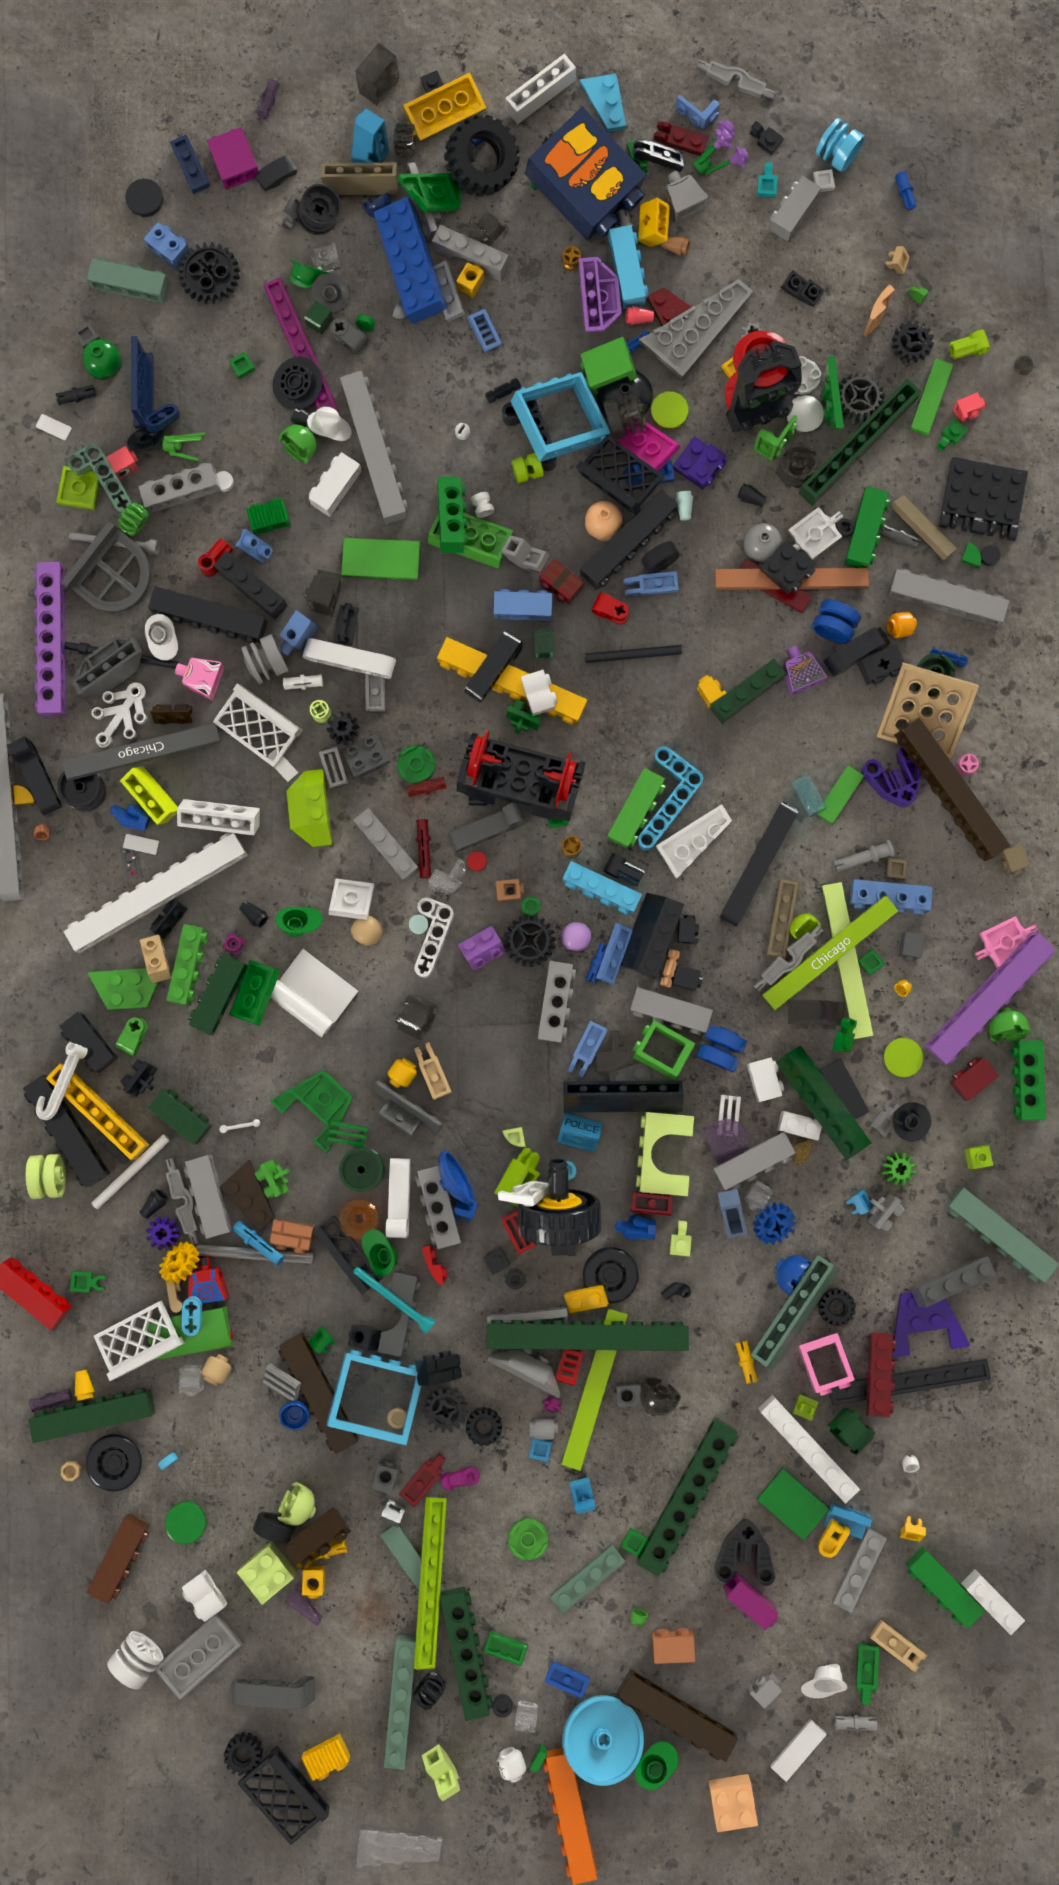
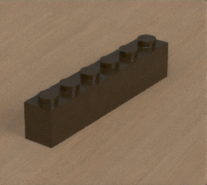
[279,1332,359,1454]
[618,1669,738,1762]

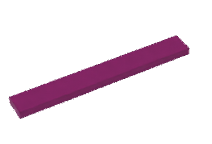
[263,277,339,413]

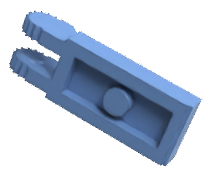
[623,571,679,597]
[567,1021,608,1078]

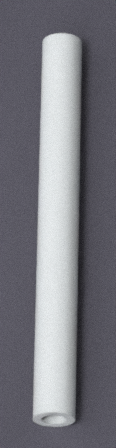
[91,1134,171,1210]

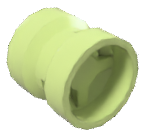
[310,700,331,723]

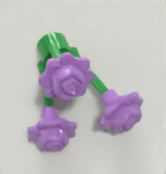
[692,120,749,176]

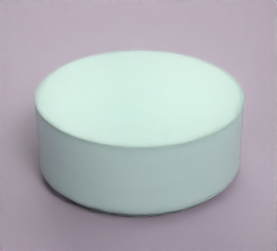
[409,915,429,935]

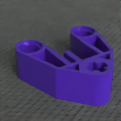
[861,747,921,808]

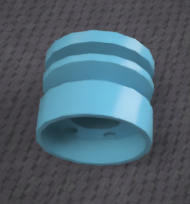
[815,118,865,173]

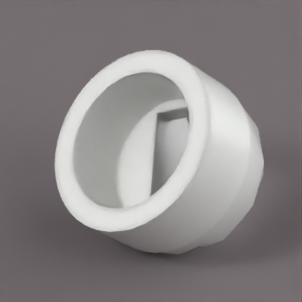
[455,423,470,440]
[902,1455,920,1473]

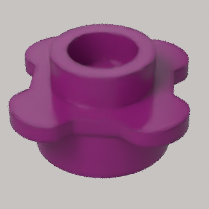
[223,933,246,956]
[542,1396,562,1414]

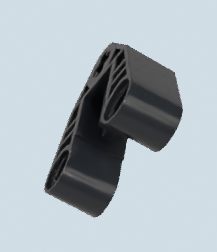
[714,1519,775,1586]

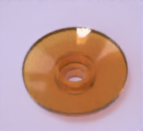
[339,1199,379,1239]

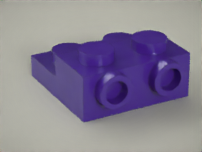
[672,436,727,490]

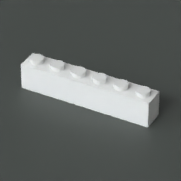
[758,1395,860,1504]

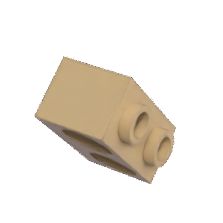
[140,935,172,983]

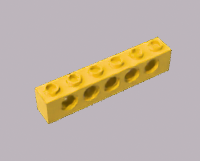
[46,1064,150,1160]

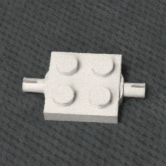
[788,507,843,560]

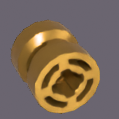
[562,836,581,858]

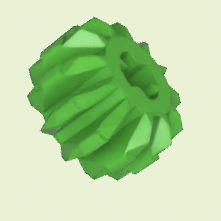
[118,502,149,537]
[882,1152,917,1186]

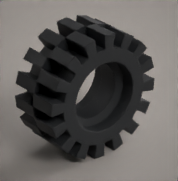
[818,1288,856,1326]
[466,1407,502,1447]
[224,1732,263,1776]

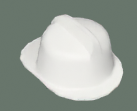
[307,407,352,441]
[145,614,178,660]
[801,1664,848,1698]

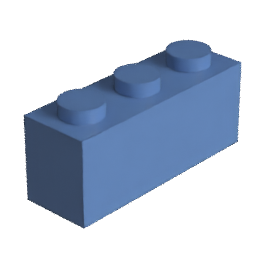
[494,589,552,621]

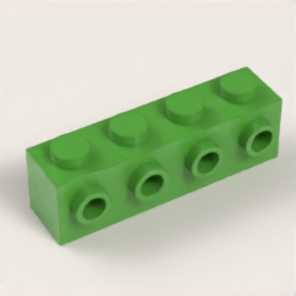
[607,768,666,849]
[166,924,208,1006]

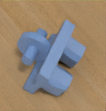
[235,529,273,564]

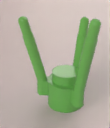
[163,432,206,462]

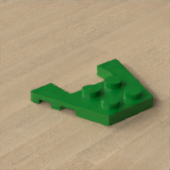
[270,1070,353,1153]

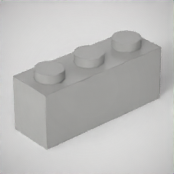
[769,176,822,241]

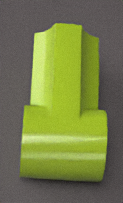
[949,329,991,360]

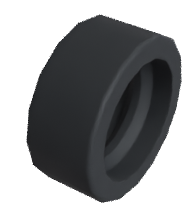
[641,541,680,574]
[253,1512,294,1544]

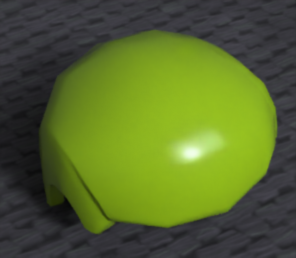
[790,913,821,940]

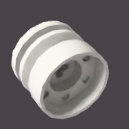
[107,1631,163,1690]

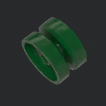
[339,1147,385,1192]

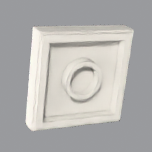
[329,879,374,920]

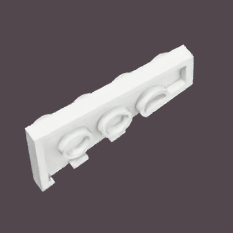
[656,804,732,879]

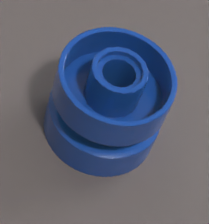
[696,1025,748,1073]

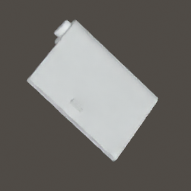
[271,949,359,1038]

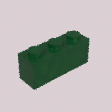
[148,1089,212,1145]

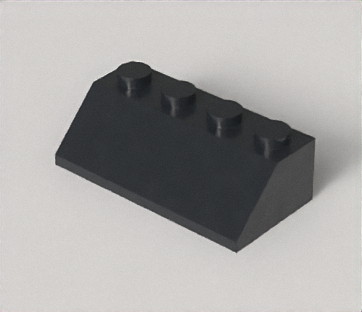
[620,893,684,979]

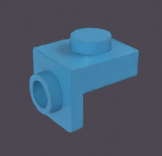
[569,1477,596,1514]

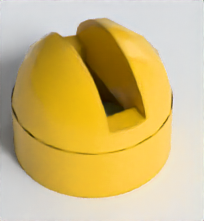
[894,979,912,997]

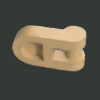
[166,1281,184,1312]

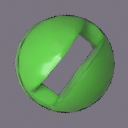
[630,1608,648,1627]

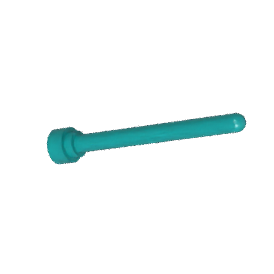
[353,1267,436,1334]

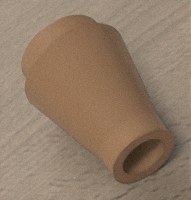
[661,237,690,256]

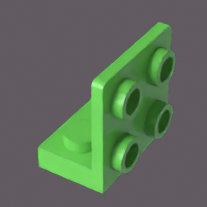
[753,414,798,461]

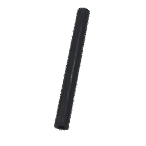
[585,645,682,663]

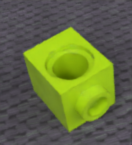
[964,1145,993,1169]

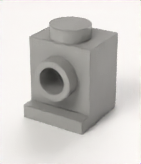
[748,1673,782,1709]

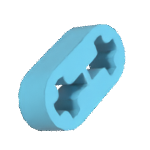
[182,1296,202,1336]

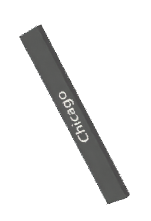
[62,723,220,781]

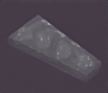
[356,1825,443,1869]

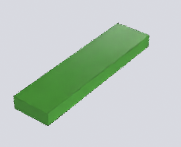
[910,358,953,436]

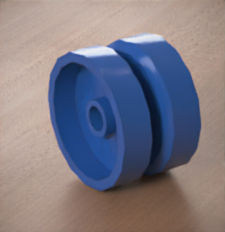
[811,600,861,644]

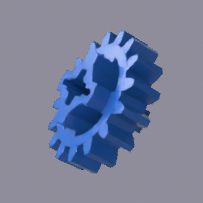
[752,1202,796,1245]

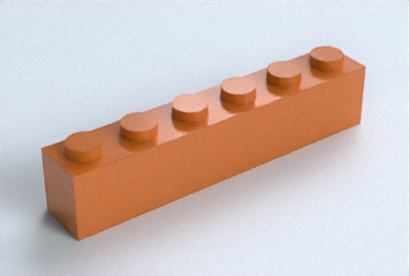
[543,1747,597,1885]

